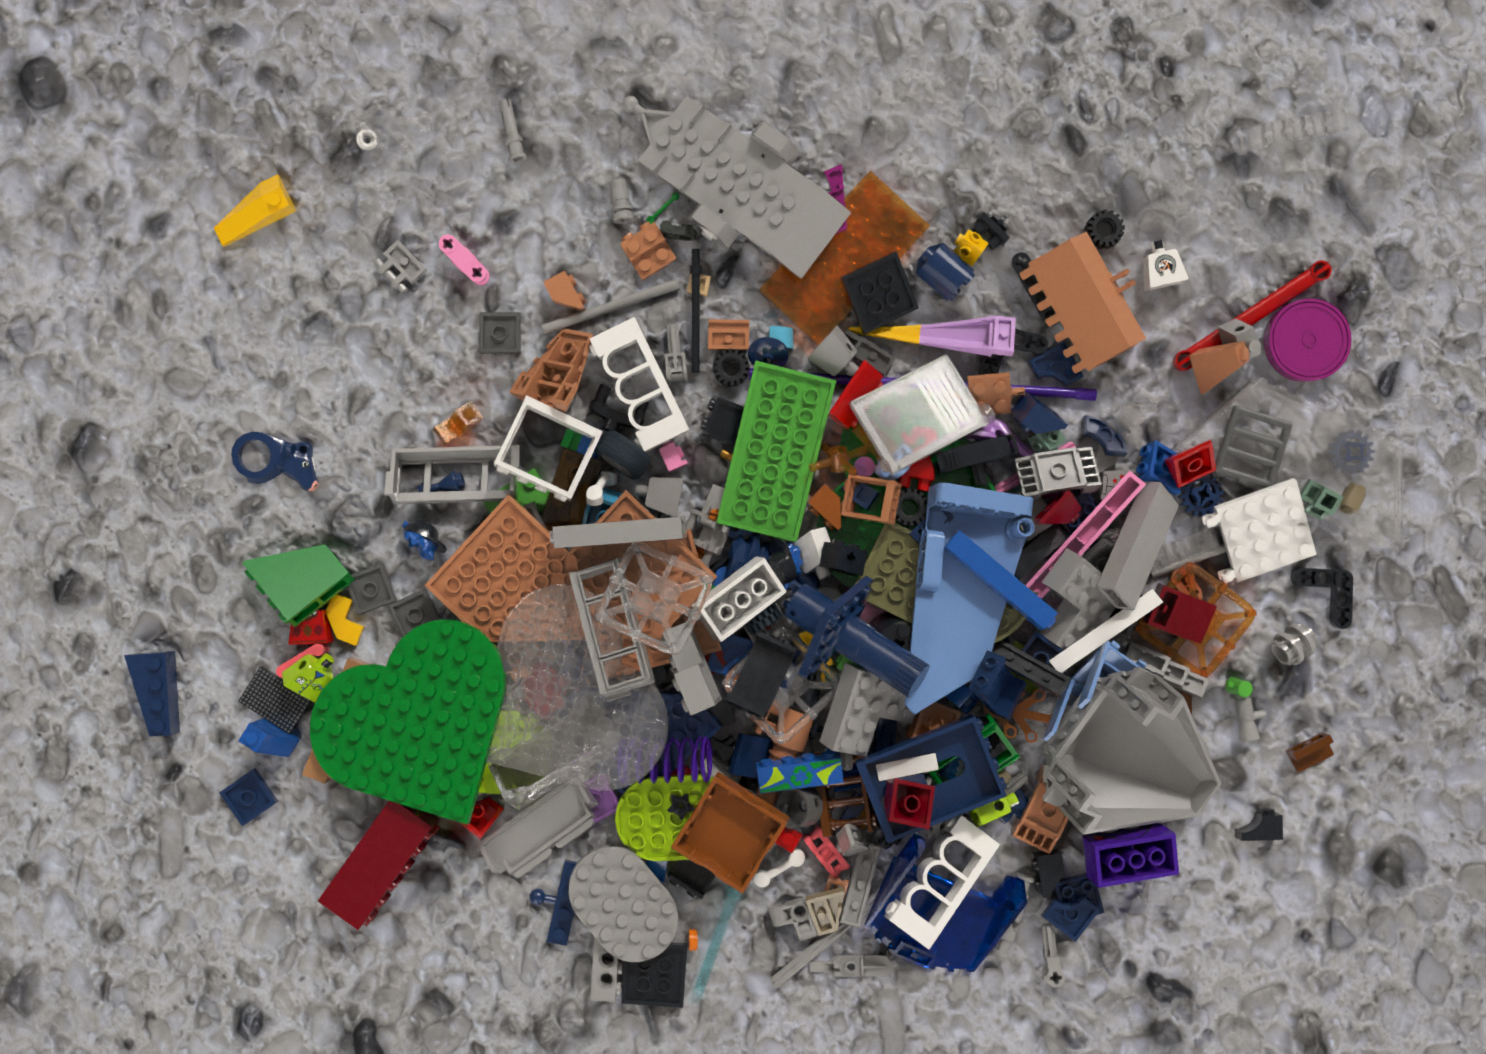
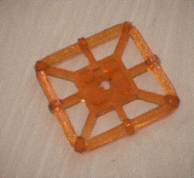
[1136,562,1257,678]

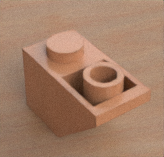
[543,271,587,311]

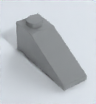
[836,824,871,857]

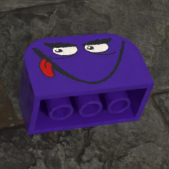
[1082,823,1179,888]

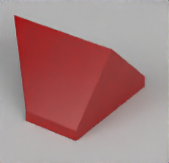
[462,797,504,839]

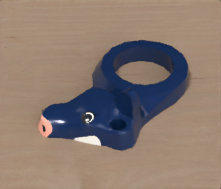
[231,432,319,492]

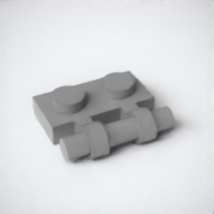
[374,240,427,294]

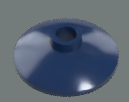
[748,337,789,367]

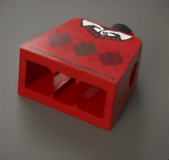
[288,610,334,645]

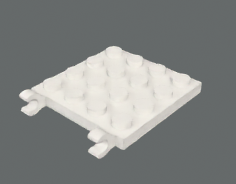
[1201,478,1316,583]

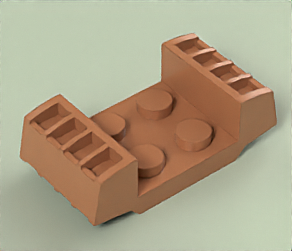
[1011,765,1068,854]

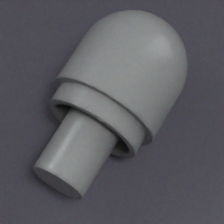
[316,859,343,884]

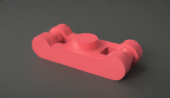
[276,643,330,678]
[802,825,851,879]

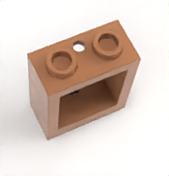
[840,474,902,525]

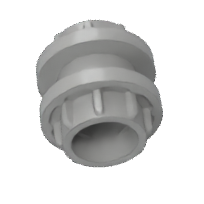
[1271,623,1318,665]

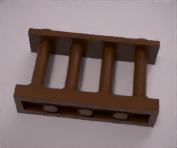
[812,752,878,837]

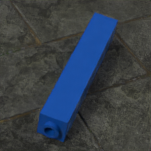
[944,530,1058,630]

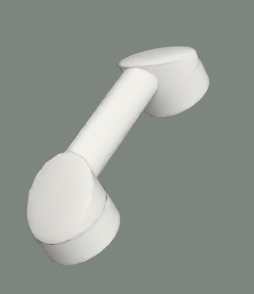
[586,471,618,506]
[753,848,805,887]

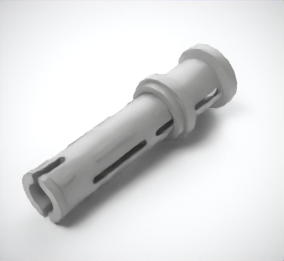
[498,99,527,163]

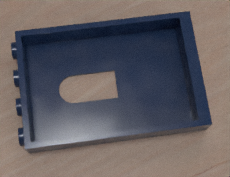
[855,714,1008,843]

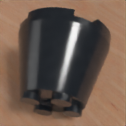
[869,612,912,652]

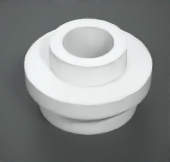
[356,129,377,150]

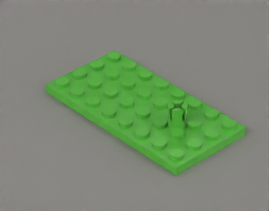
[716,361,836,542]

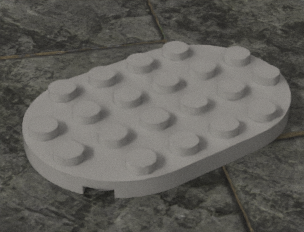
[568,846,678,962]

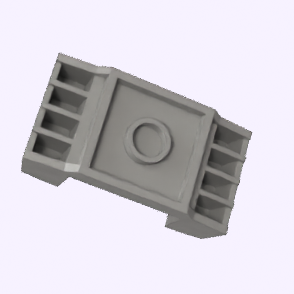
[1015,447,1102,502]

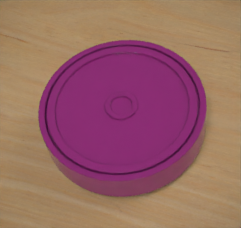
[1263,299,1352,382]

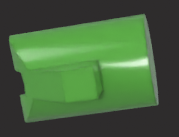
[1225,677,1253,697]

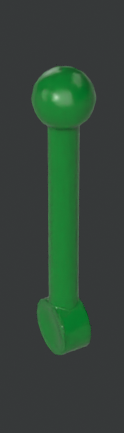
[646,192,680,224]

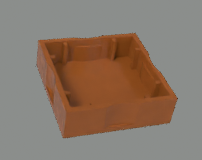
[671,771,789,894]

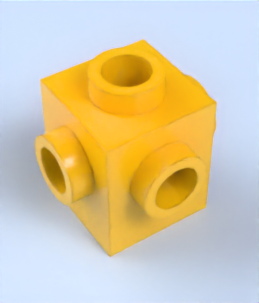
[953,229,989,266]

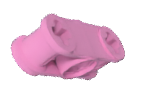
[439,234,490,285]

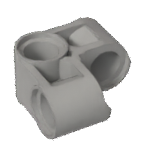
[768,898,818,941]

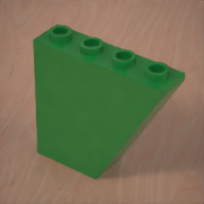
[242,544,355,627]

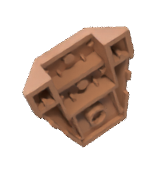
[509,328,593,414]

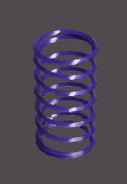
[617,736,712,785]

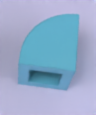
[769,326,794,350]

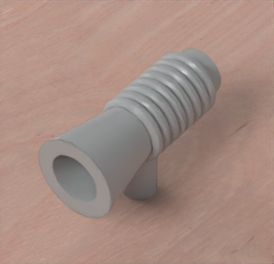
[1235,695,1266,741]

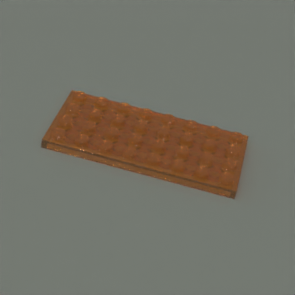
[759,170,930,345]

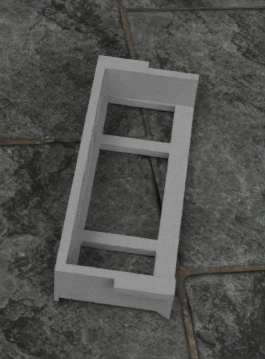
[384,445,520,504]
[569,558,655,702]

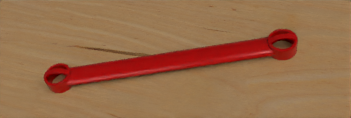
[1173,260,1332,371]

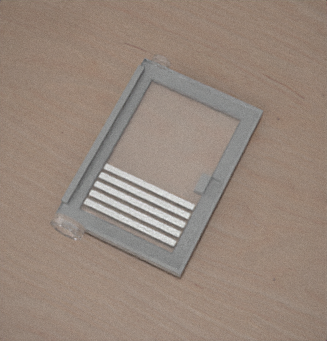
[849,354,995,475]

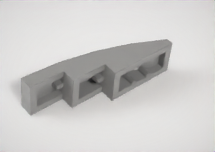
[1126,642,1209,699]

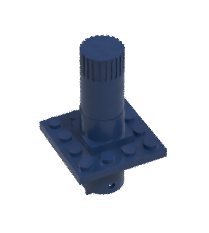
[782,576,930,698]

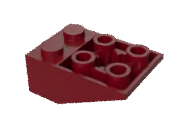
[1142,583,1217,644]

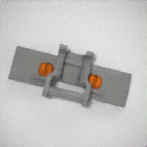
[686,484,731,567]

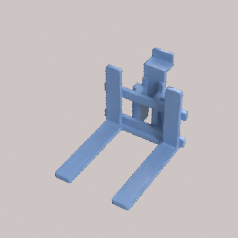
[1043,640,1146,742]

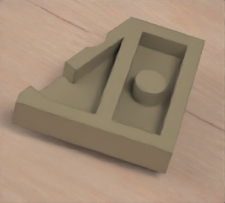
[805,887,845,936]

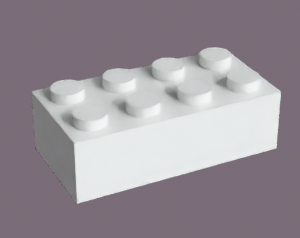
[691,556,787,642]

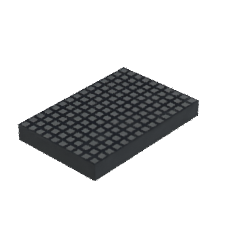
[238,666,312,734]

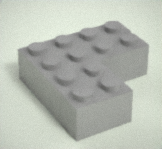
[1040,548,1115,650]
[661,622,722,715]
[819,662,915,757]

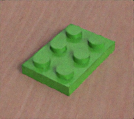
[483,468,549,514]

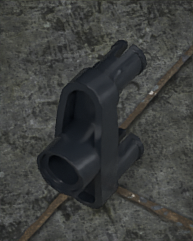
[588,384,649,433]

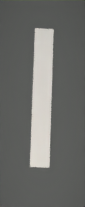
[1049,589,1163,673]

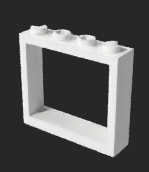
[494,395,603,502]

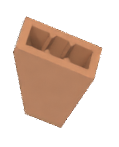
[1189,341,1249,394]

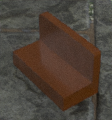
[1285,732,1334,772]

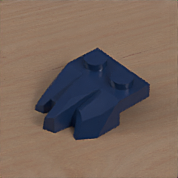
[724,532,770,579]

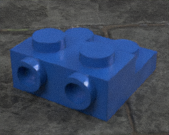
[1136,440,1181,496]

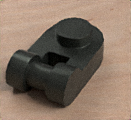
[660,220,697,241]

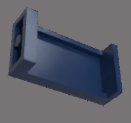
[969,650,1027,720]

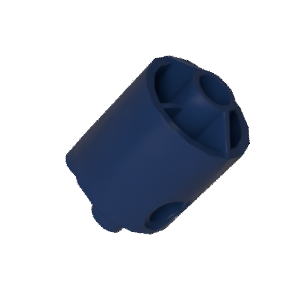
[916,243,975,302]

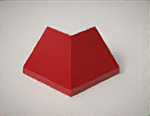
[1164,440,1216,488]

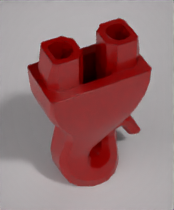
[898,427,937,492]

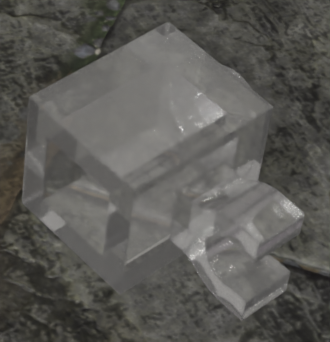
[630,369,656,396]

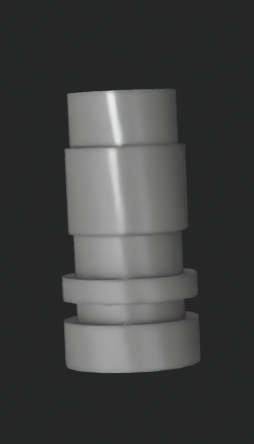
[610,179,634,224]

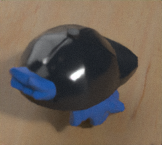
[402,520,447,561]
[767,538,803,590]

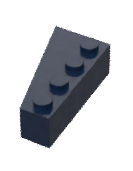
[124,651,180,737]

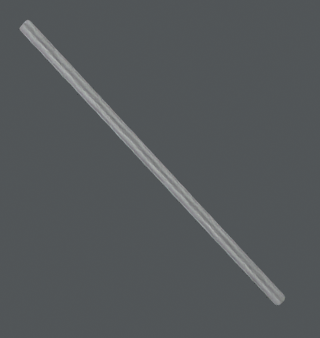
[771,771,1029,988]

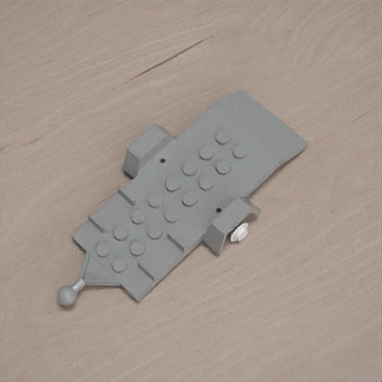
[622,96,851,279]

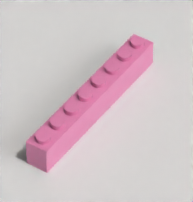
[1025,471,1146,599]

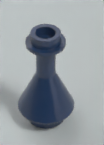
[417,470,466,492]

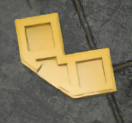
[325,594,365,646]

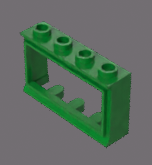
[928,713,1020,784]

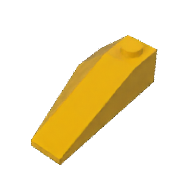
[214,174,296,247]

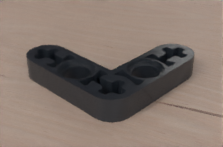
[978,328,1048,375]
[1290,568,1354,629]

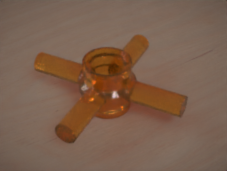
[809,443,868,475]

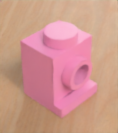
[659,439,688,472]

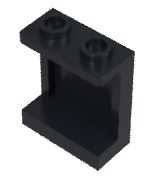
[700,395,744,447]
[667,860,715,899]

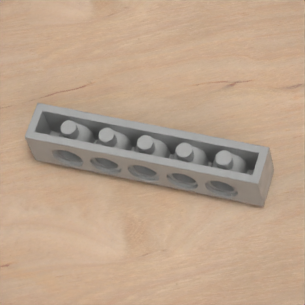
[590,936,623,1002]

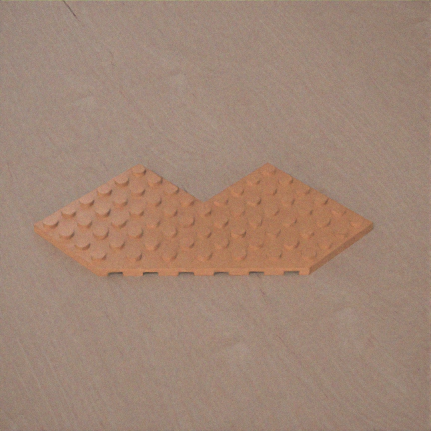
[424,490,718,642]

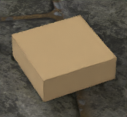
[687,274,711,297]

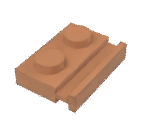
[708,319,749,351]

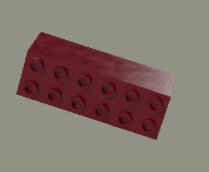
[318,801,441,930]

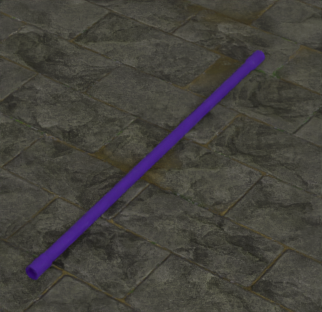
[749,368,1097,401]

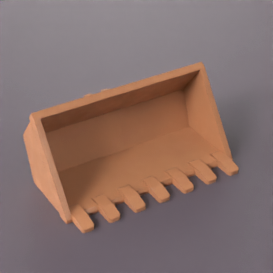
[1020,232,1146,373]

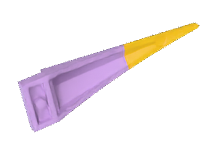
[848,316,1016,356]

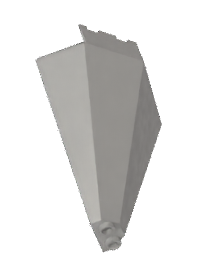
[1043,667,1222,835]

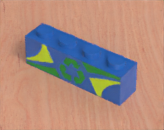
[756,751,843,793]

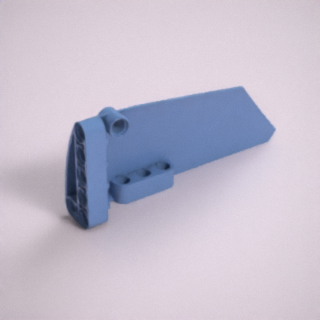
[905,483,1035,715]

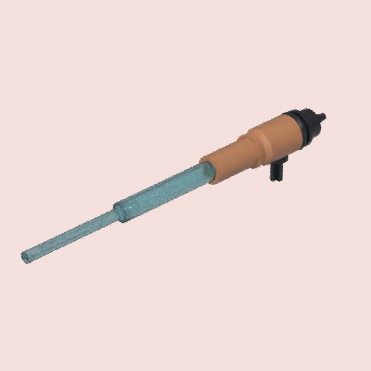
[693,670,824,996]

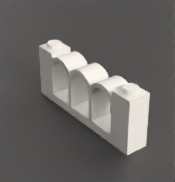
[589,317,690,452]
[884,815,1000,949]

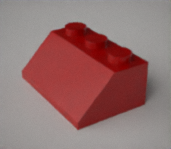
[828,360,884,430]

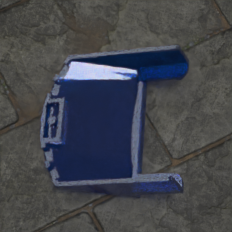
[865,833,1027,972]

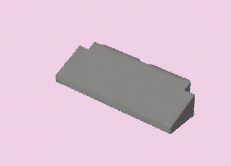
[477,774,599,878]

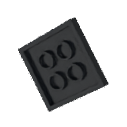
[840,251,919,334]
[621,942,688,1008]

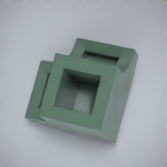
[1300,479,1344,521]

